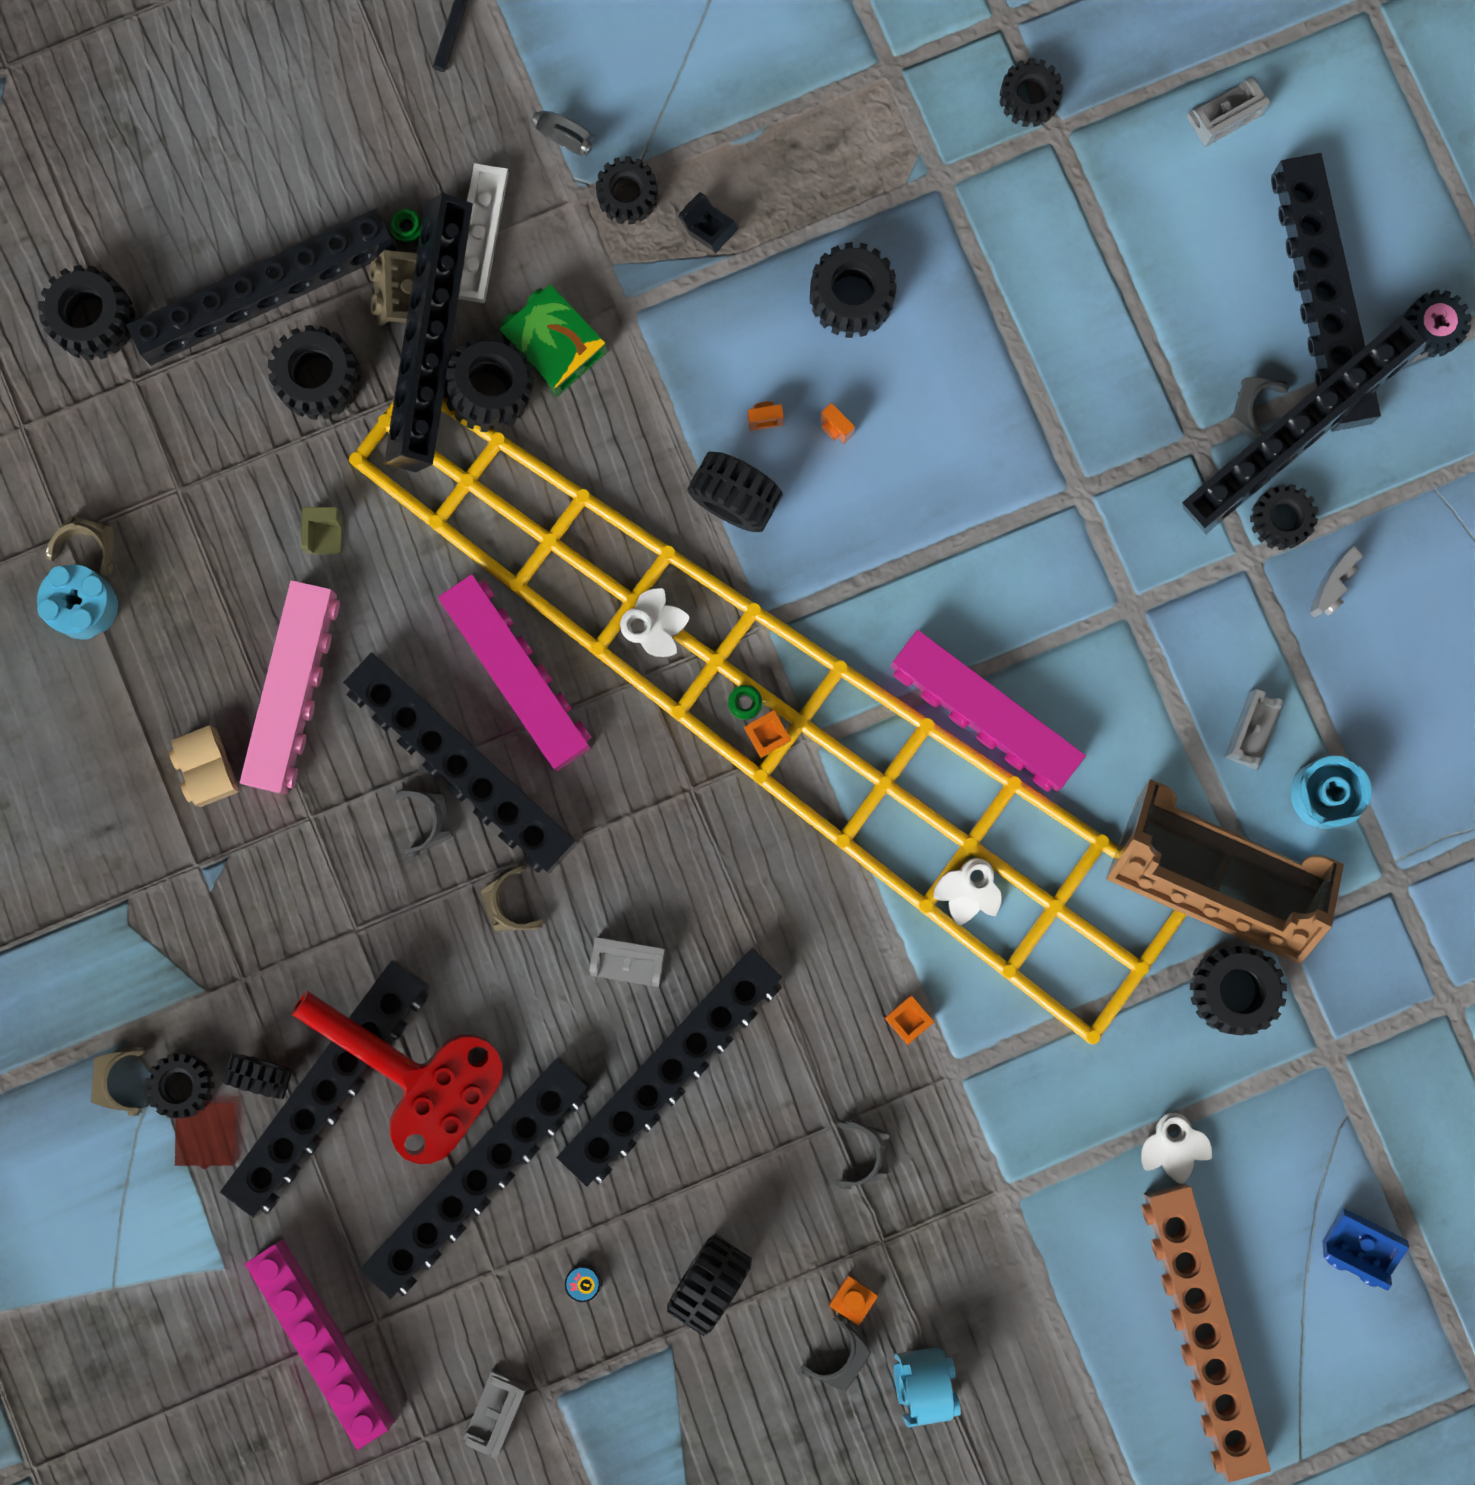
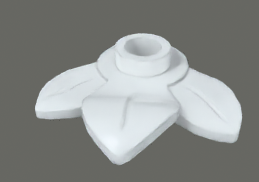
[620,588,690,657]
[934,858,1002,926]
[1141,1113,1212,1184]

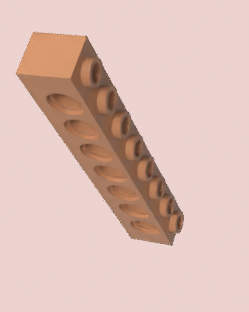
[1141,1183,1271,1483]

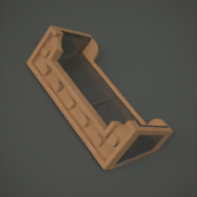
[1106,779,1344,965]

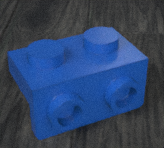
[1322,1208,1409,1291]

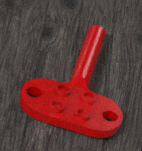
[291,990,502,1164]

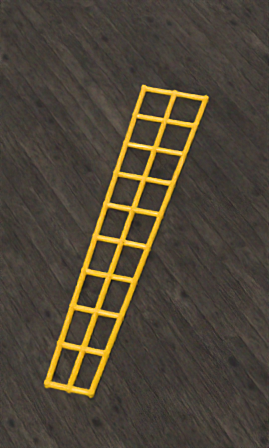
[349,396,1187,1044]

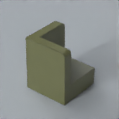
[301,507,343,555]

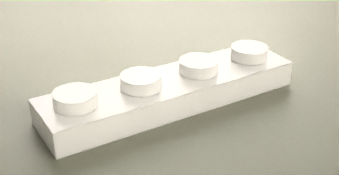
[458,163,509,303]

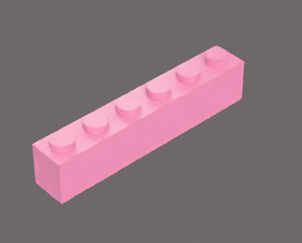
[239,580,340,795]

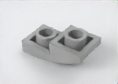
[1310,546,1363,618]

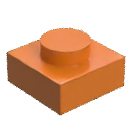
[748,401,784,431]
[820,402,855,444]
[744,710,791,758]
[884,995,934,1045]
[829,1274,878,1326]

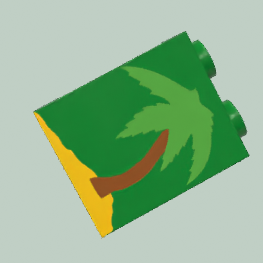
[499,284,608,398]

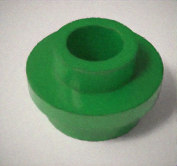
[389,209,422,243]
[728,685,763,720]

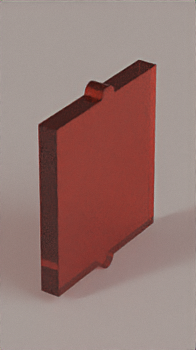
[175,1101,236,1169]

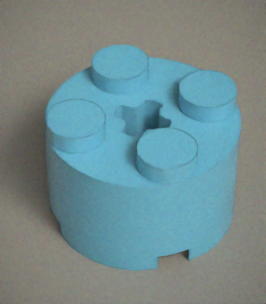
[37,564,118,640]
[1291,756,1372,829]
[894,1347,961,1428]

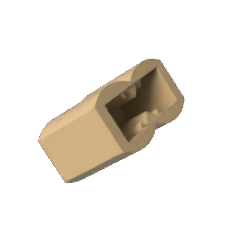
[169,725,239,807]

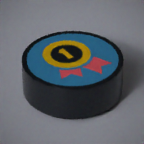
[565,1264,601,1302]

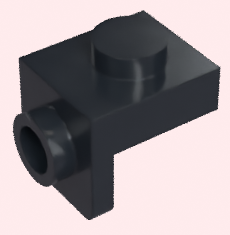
[678,192,739,253]

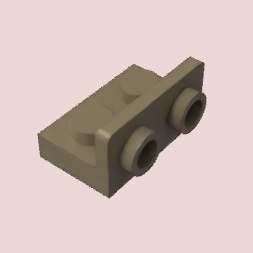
[369,250,417,326]

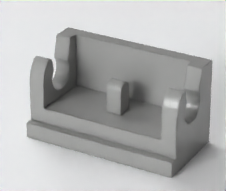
[1186,77,1271,147]
[1224,689,1284,770]
[589,937,666,987]
[463,1370,528,1460]

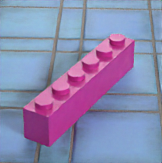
[437,574,592,772]
[890,629,1086,792]
[245,1239,395,1451]

